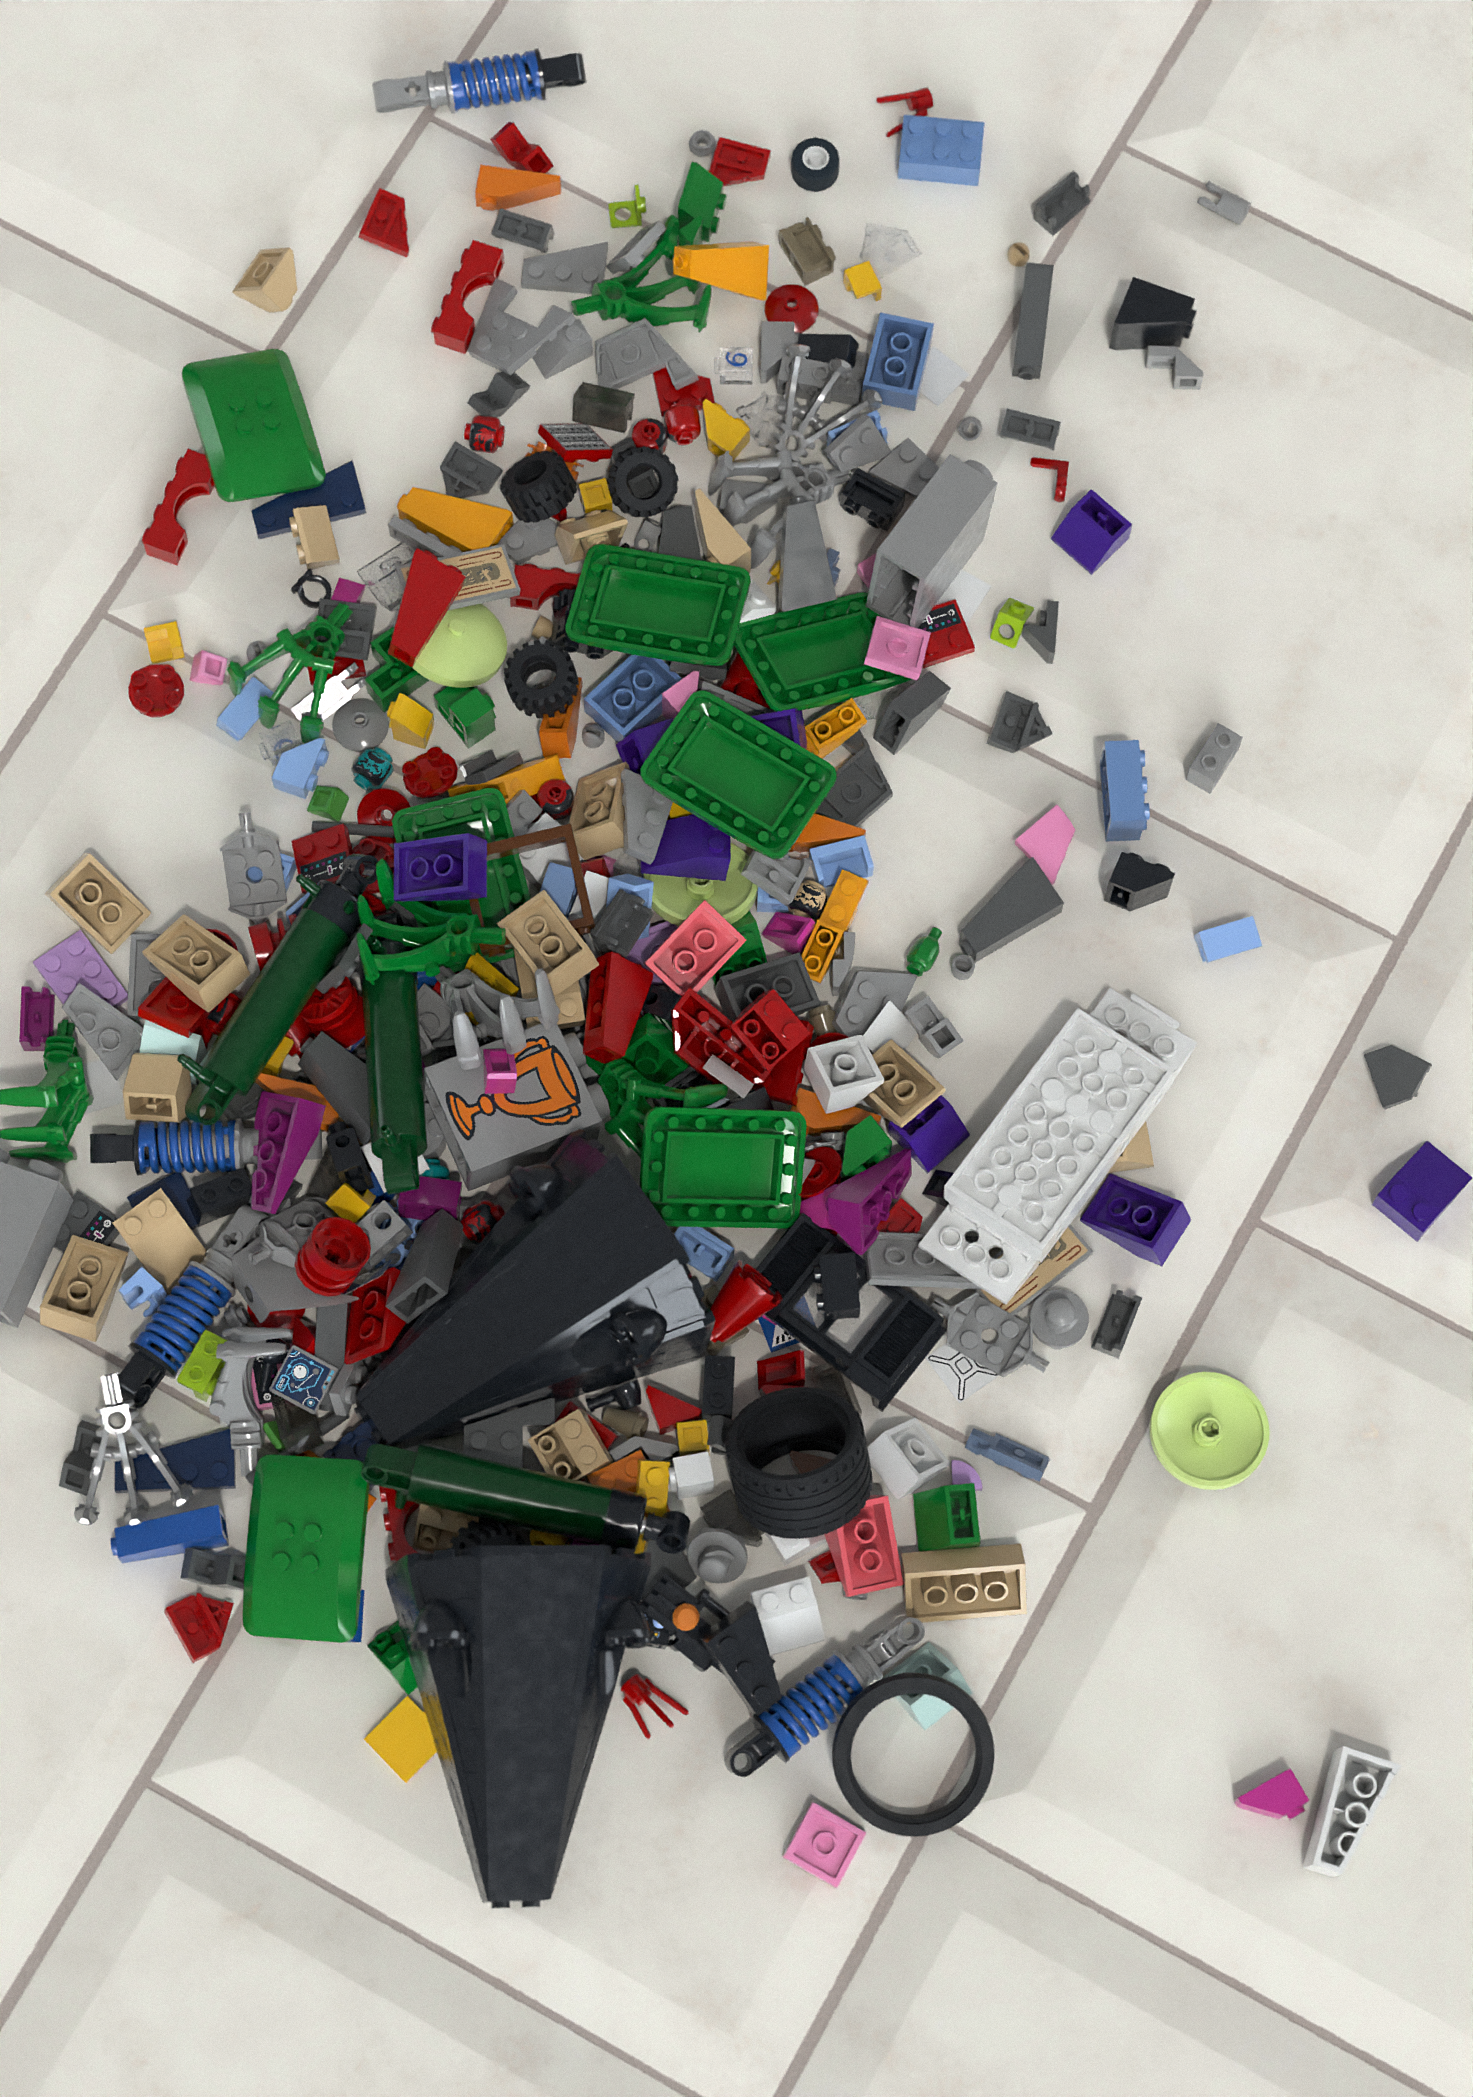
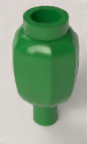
[906,927,942,977]

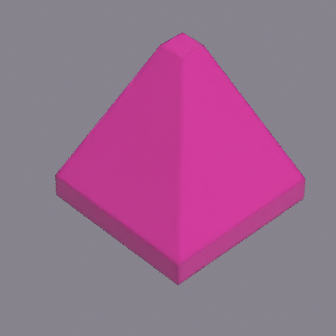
[331,578,366,604]

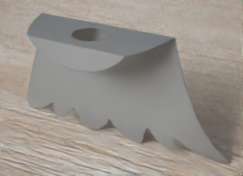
[231,1198,359,1323]

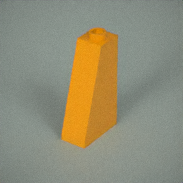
[673,241,769,301]
[397,487,514,552]

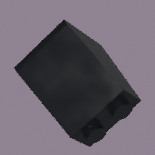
[1109,277,1197,350]

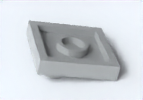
[606,220,667,274]

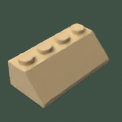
[901,1543,1027,1624]

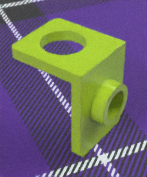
[608,185,646,228]
[990,598,1034,648]

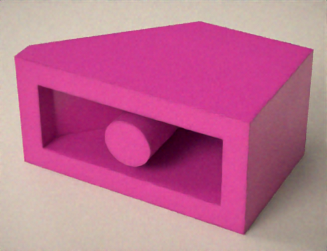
[1234,1768,1310,1820]

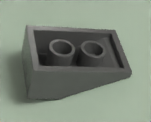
[714,952,821,1022]

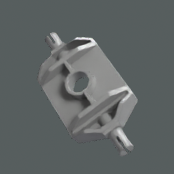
[219,812,287,925]
[248,1197,340,1268]
[930,1292,1050,1377]

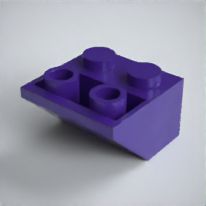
[1051,489,1132,575]
[616,718,675,775]
[888,1095,970,1174]

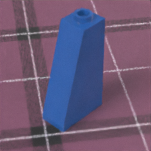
[110,1505,229,1563]

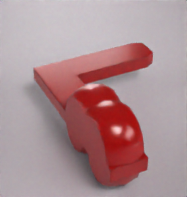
[1030,457,1069,503]

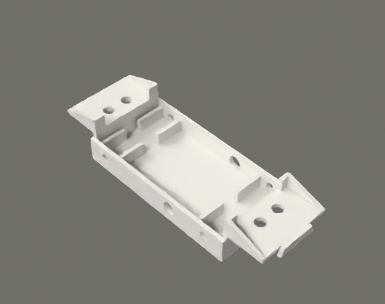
[918,988,1197,1304]

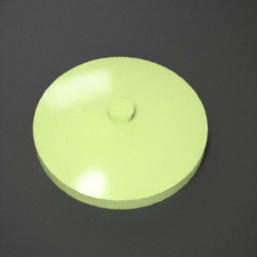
[412,604,507,688]
[644,843,758,926]
[1149,1372,1270,1490]

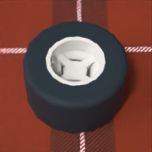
[791,137,840,192]

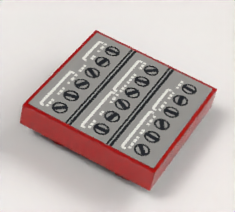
[538,424,613,463]

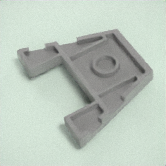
[468,278,576,376]
[596,318,699,424]

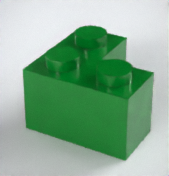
[365,627,429,712]
[434,686,496,749]

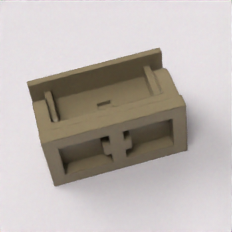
[779,217,836,286]

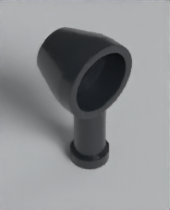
[256,1338,290,1392]
[586,1380,642,1413]

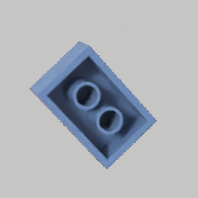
[898,115,985,186]
[862,312,934,411]
[584,655,682,743]
[1100,740,1150,842]

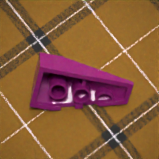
[251,1091,326,1214]
[825,1148,912,1255]

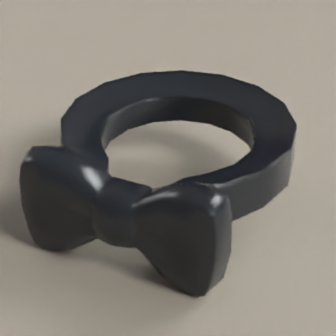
[291,569,332,609]

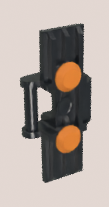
[639,1573,776,1675]

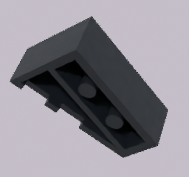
[699,1601,782,1716]

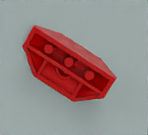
[671,987,777,1088]

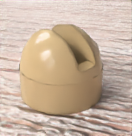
[1008,242,1030,267]
[531,615,553,639]

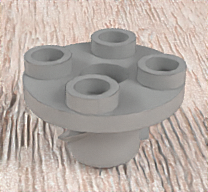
[1029,1290,1089,1350]
[687,1527,748,1584]

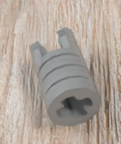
[1197,181,1251,225]

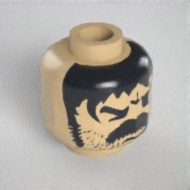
[787,880,829,922]

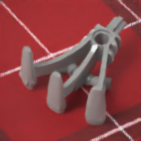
[767,343,882,482]
[708,450,850,569]
[435,966,560,1070]
[209,1326,293,1476]
[74,1373,194,1526]

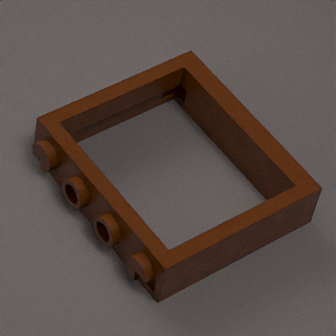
[469,823,595,957]

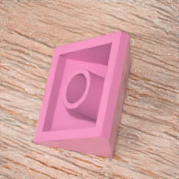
[662,671,699,720]

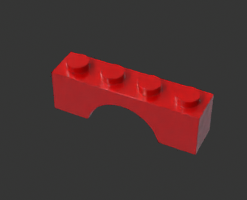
[431,240,505,354]
[142,449,215,566]
[510,564,581,610]
[379,1486,420,1562]

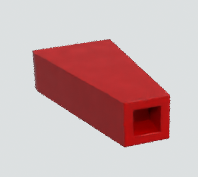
[388,548,466,667]
[583,952,654,1064]

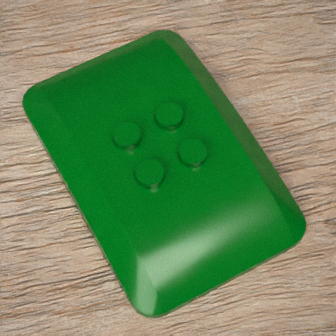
[181,349,325,502]
[565,544,751,666]
[734,592,912,712]
[641,690,837,859]
[392,788,531,973]
[639,1107,807,1229]
[242,1454,370,1643]

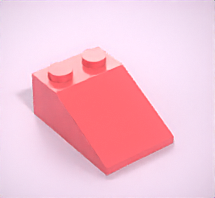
[643,900,746,996]
[825,1495,904,1597]

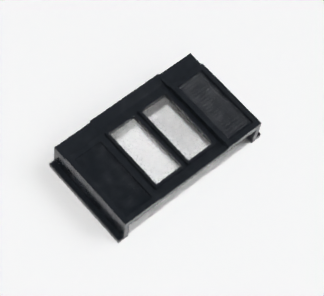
[756,1213,947,1412]

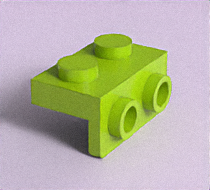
[177,1330,228,1402]

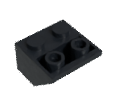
[1104,852,1175,911]

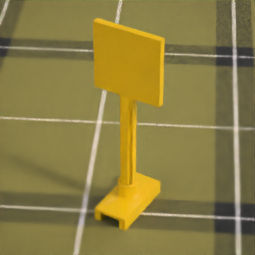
[364,1696,437,1783]

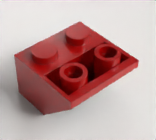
[729,989,811,1071]

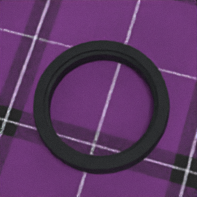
[832,1672,995,1837]

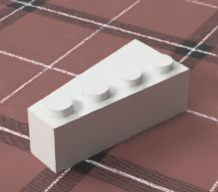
[1303,1746,1401,1877]

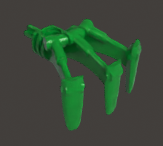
[571,215,712,333]
[227,603,353,744]
[356,859,506,985]
[0,1020,94,1163]
[586,1055,728,1159]

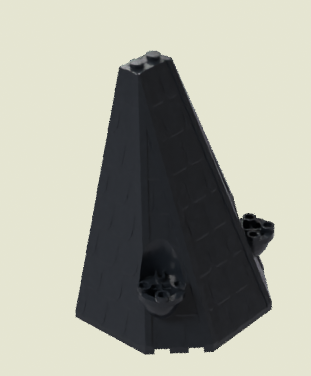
[354,1129,716,1449]
[385,1545,654,1908]

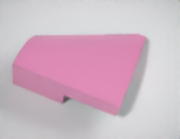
[1015,805,1075,885]

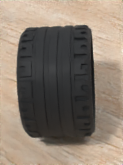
[725,1387,873,1539]

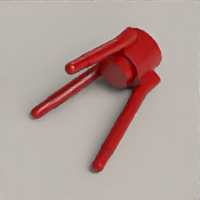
[876,87,933,138]
[621,1674,689,1739]

